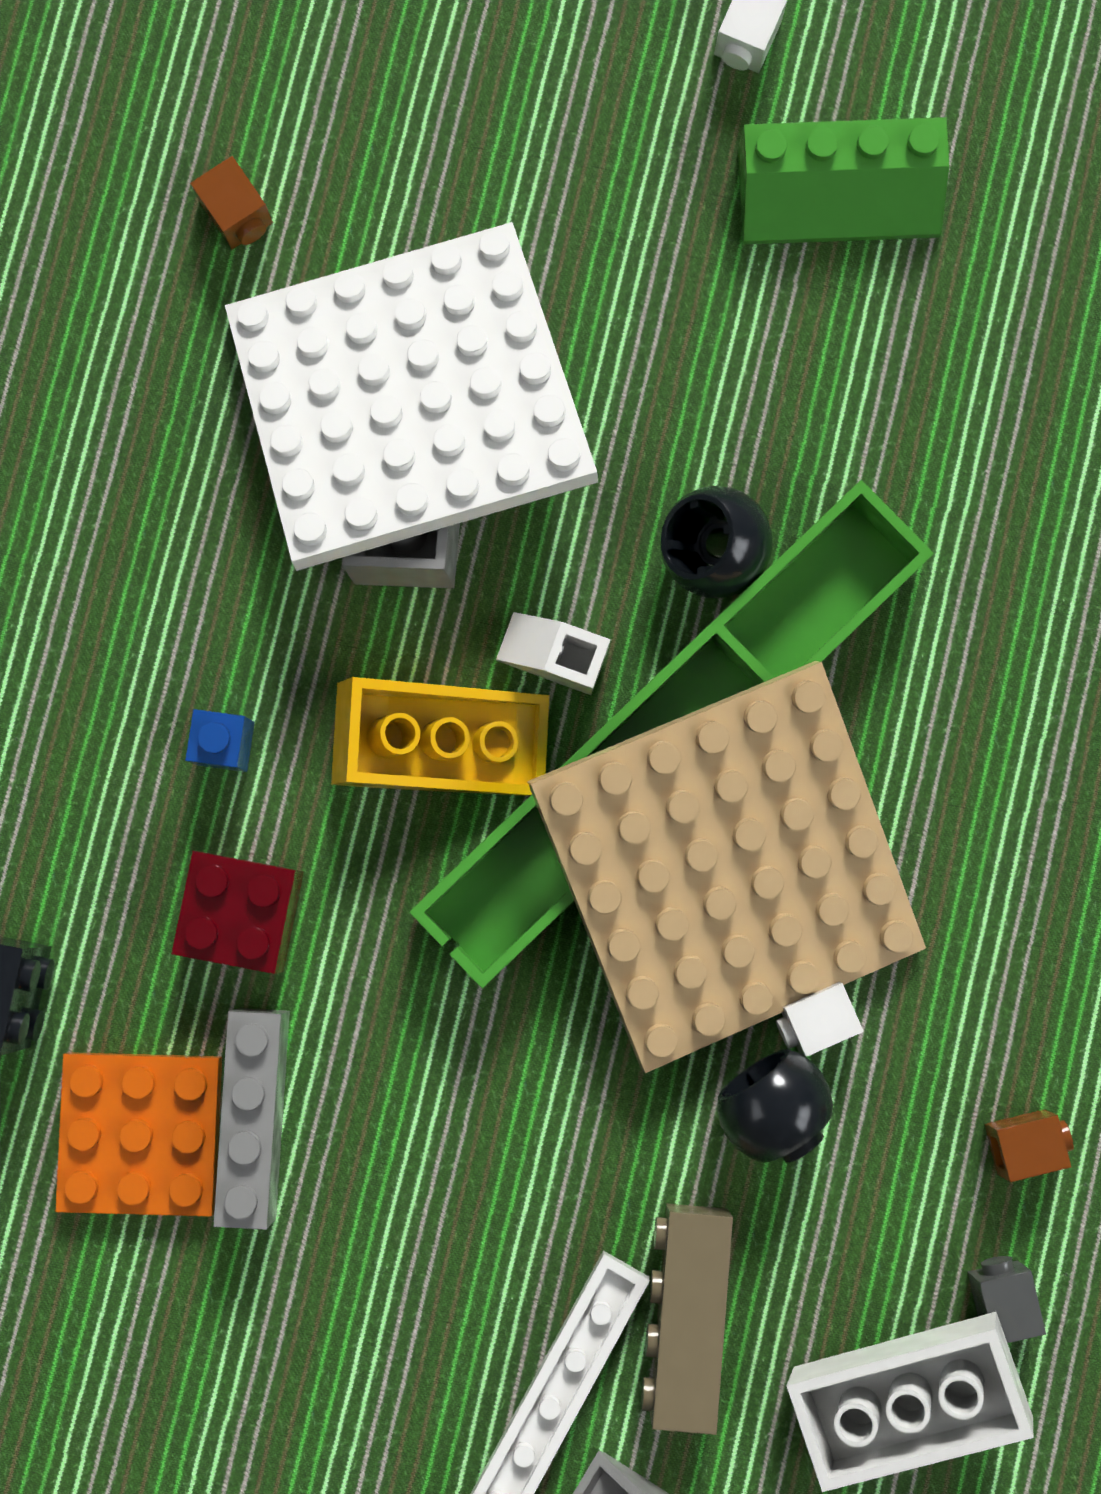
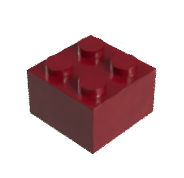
[171,851,304,974]

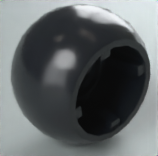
[660,486,773,598]
[717,1049,833,1163]

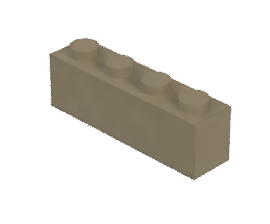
[641,1203,733,1435]

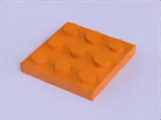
[55,1052,222,1216]

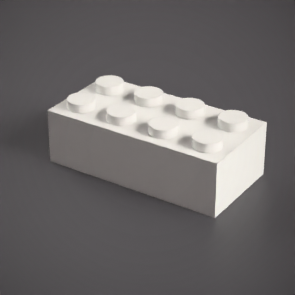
[787,1312,1034,1492]

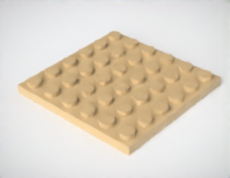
[527,661,926,1073]

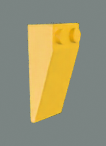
[331,677,550,796]

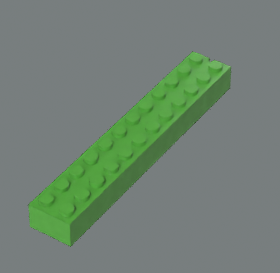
[410,480,934,989]

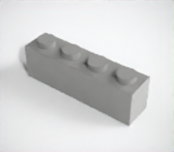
[213,1008,290,1230]

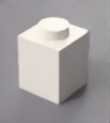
[714,0,787,73]
[776,982,864,1057]

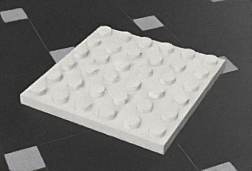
[225,222,598,571]

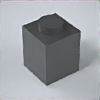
[968,1256,1046,1343]

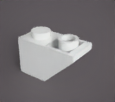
[496,612,611,695]

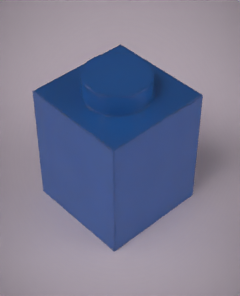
[185,709,255,772]

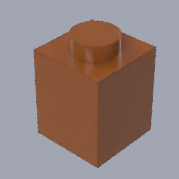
[190,156,273,249]
[984,1109,1074,1182]

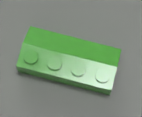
[738,117,949,245]

